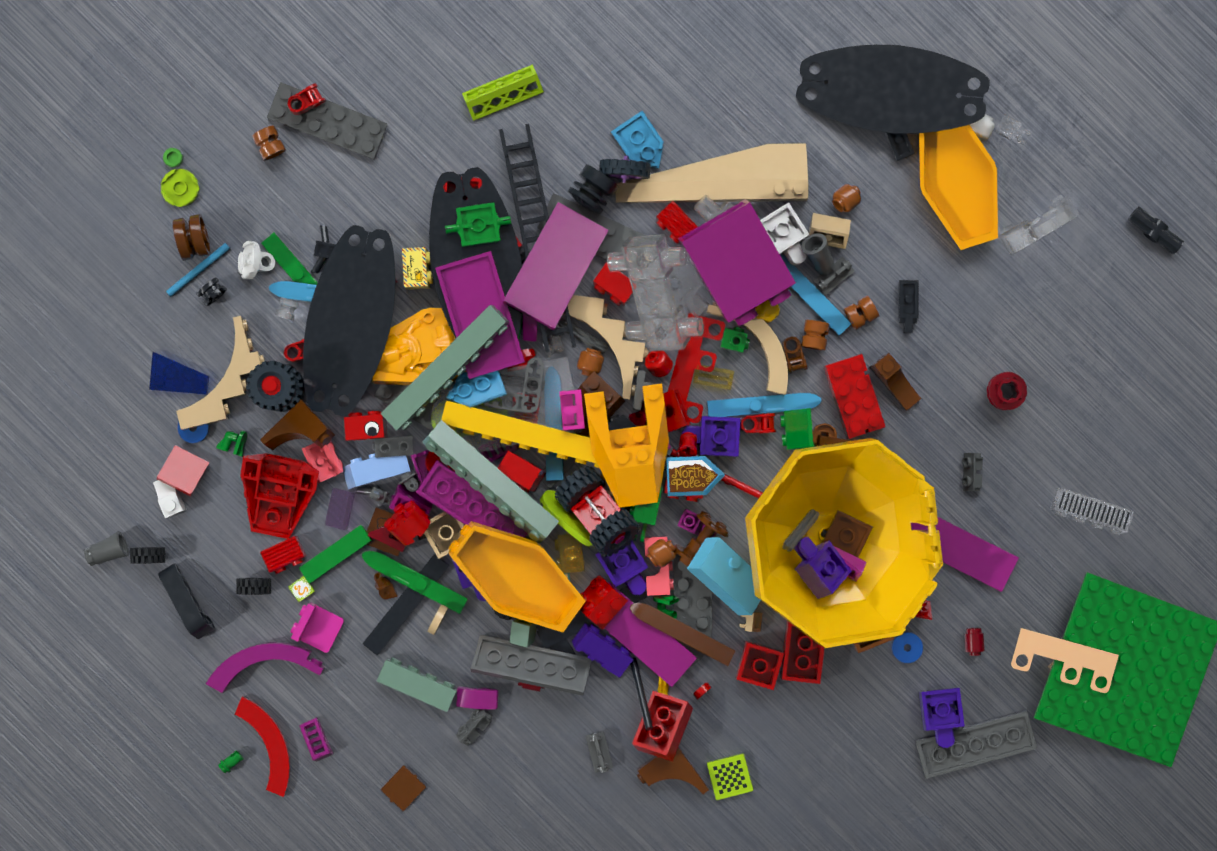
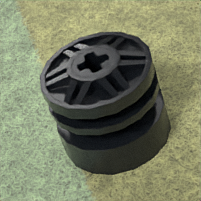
[568,164,619,214]

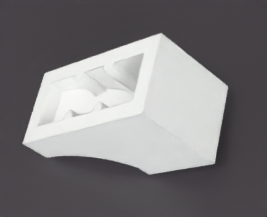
[153,480,187,518]

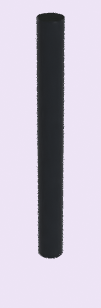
[630,658,653,731]

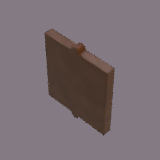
[380,765,426,811]

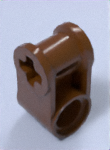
[782,336,808,374]

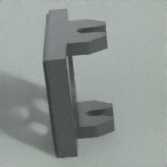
[632,371,654,411]

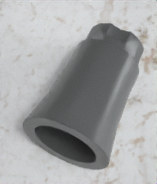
[801,233,835,276]
[84,531,129,566]

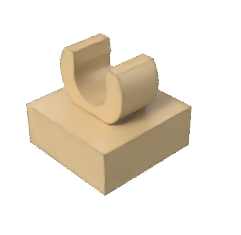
[740,612,763,632]

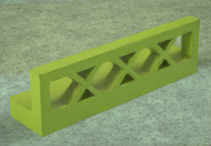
[462,64,544,121]

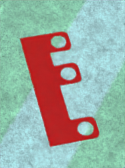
[667,313,725,423]

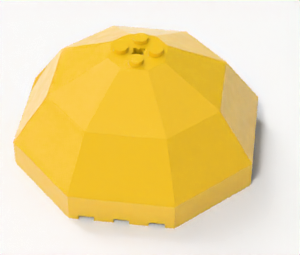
[745,438,943,648]

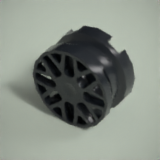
[196,277,227,306]

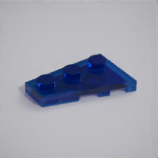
[149,352,209,395]

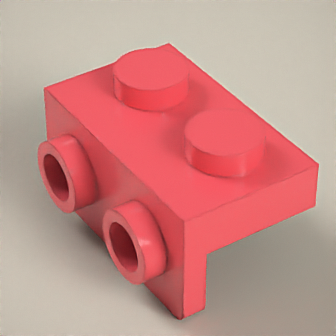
[302,441,344,484]

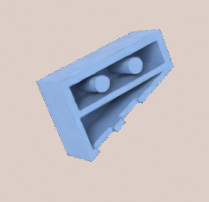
[343,453,410,490]

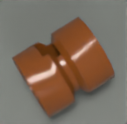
[252,125,286,161]
[844,295,880,330]
[801,320,830,351]
[812,423,837,446]

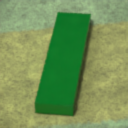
[299,525,373,584]

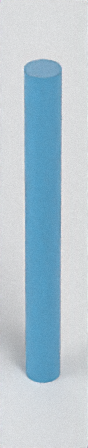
[166,243,230,297]

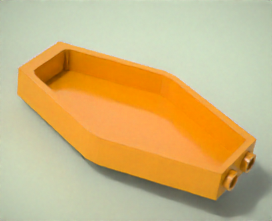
[919,125,998,250]
[372,308,467,385]
[448,521,586,632]

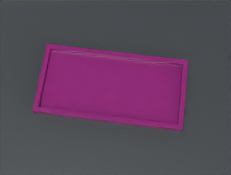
[503,202,608,330]
[435,251,525,379]

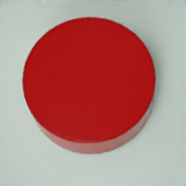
[693,682,712,700]

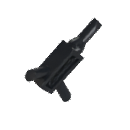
[311,225,366,274]

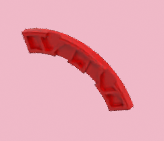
[234,696,290,797]

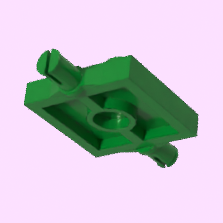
[445,202,511,247]

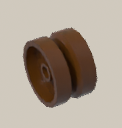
[173,214,211,261]

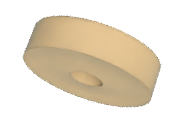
[427,604,448,635]

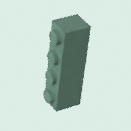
[377,657,457,712]

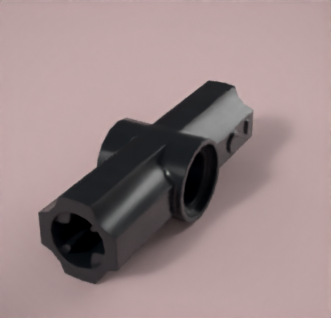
[1128,206,1184,255]

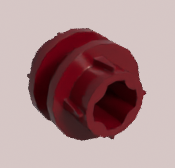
[986,372,1027,410]

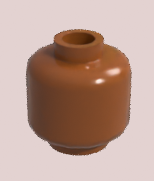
[832,184,861,212]
[577,348,604,376]
[647,539,676,567]

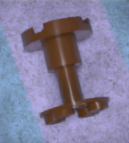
[673,510,729,566]

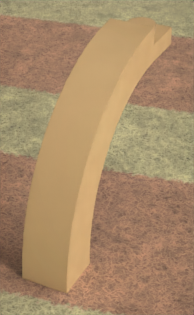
[706,302,788,395]

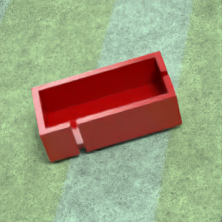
[823,354,886,439]

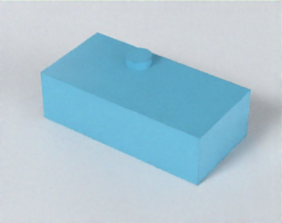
[687,537,761,615]

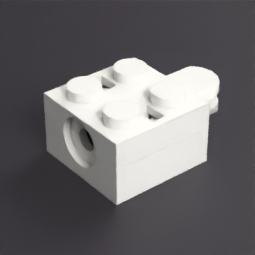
[760,202,809,265]

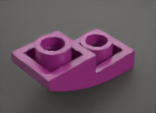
[677,509,717,538]
[456,686,498,709]

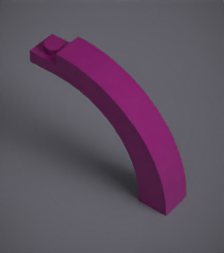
[206,642,325,693]

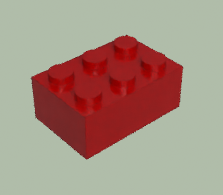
[780,621,825,684]
[632,691,693,762]

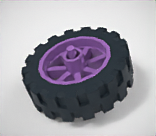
[599,156,651,183]

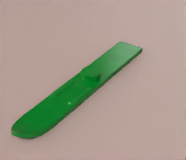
[261,232,318,285]
[362,551,468,614]

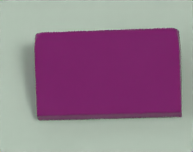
[523,313,537,342]

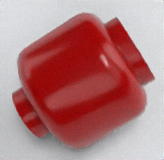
[645,349,673,378]

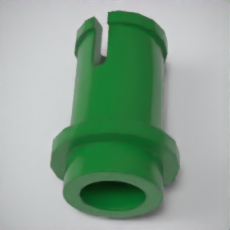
[218,750,244,773]

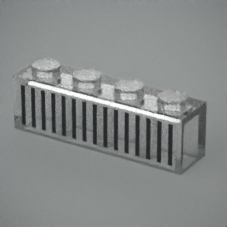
[1051,488,1134,535]

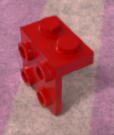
[580,575,628,630]

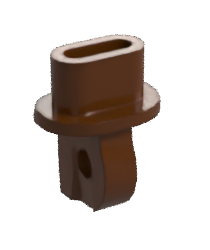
[374,572,397,600]

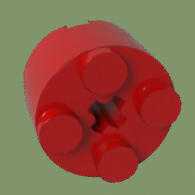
[384,500,431,546]

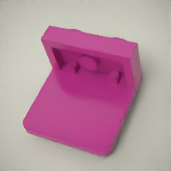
[290,602,344,653]

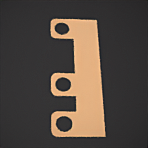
[1011,628,1119,693]

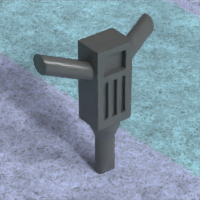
[355,487,391,505]

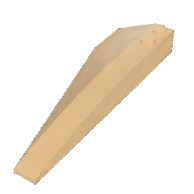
[616,143,808,203]

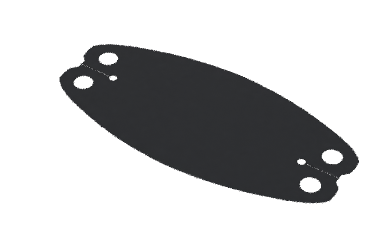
[796,44,990,134]
[429,167,522,338]
[303,225,395,417]

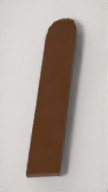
[630,603,735,667]

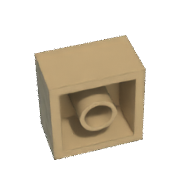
[424,511,464,559]

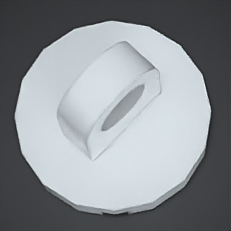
[238,241,275,279]

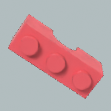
[644,536,674,596]

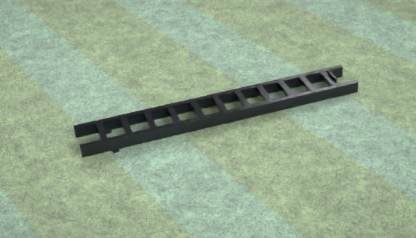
[499,124,576,353]

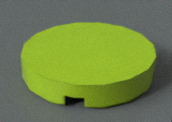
[161,169,200,207]

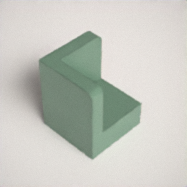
[510,618,537,648]

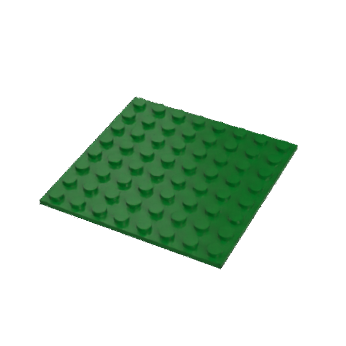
[1034,572,1217,767]

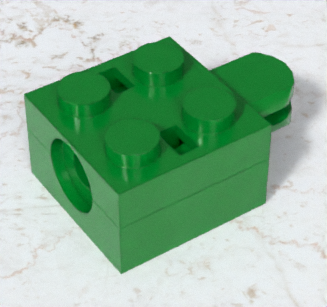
[629,487,662,542]

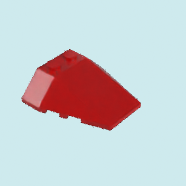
[240,453,319,539]

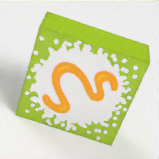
[288,576,315,602]

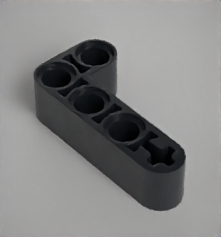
[158,563,215,639]

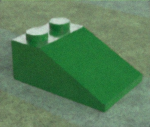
[780,408,814,450]

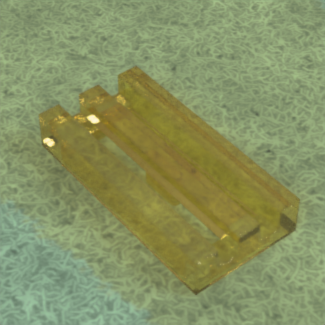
[693,365,734,390]

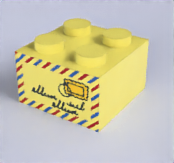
[402,247,433,290]

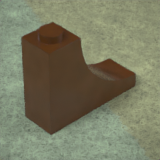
[870,353,922,411]
[260,400,335,451]
[637,747,709,794]

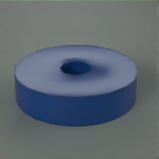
[178,423,209,443]
[891,632,923,663]

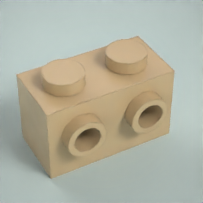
[809,213,851,249]

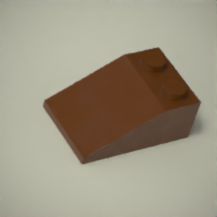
[573,371,625,438]

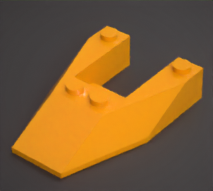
[584,384,669,508]

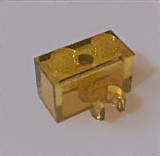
[554,534,585,573]

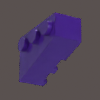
[572,623,633,678]

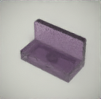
[325,488,355,530]

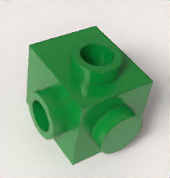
[720,327,750,353]

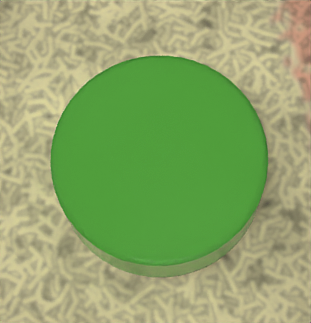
[163,148,183,168]

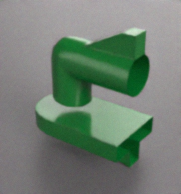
[216,431,247,457]
[653,595,679,619]

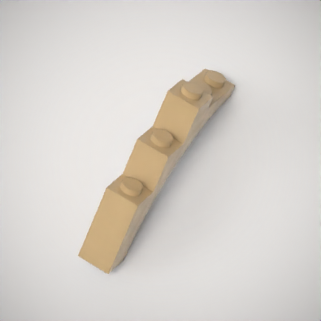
[562,295,648,400]
[176,316,265,430]

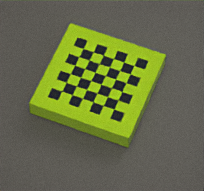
[706,753,753,800]

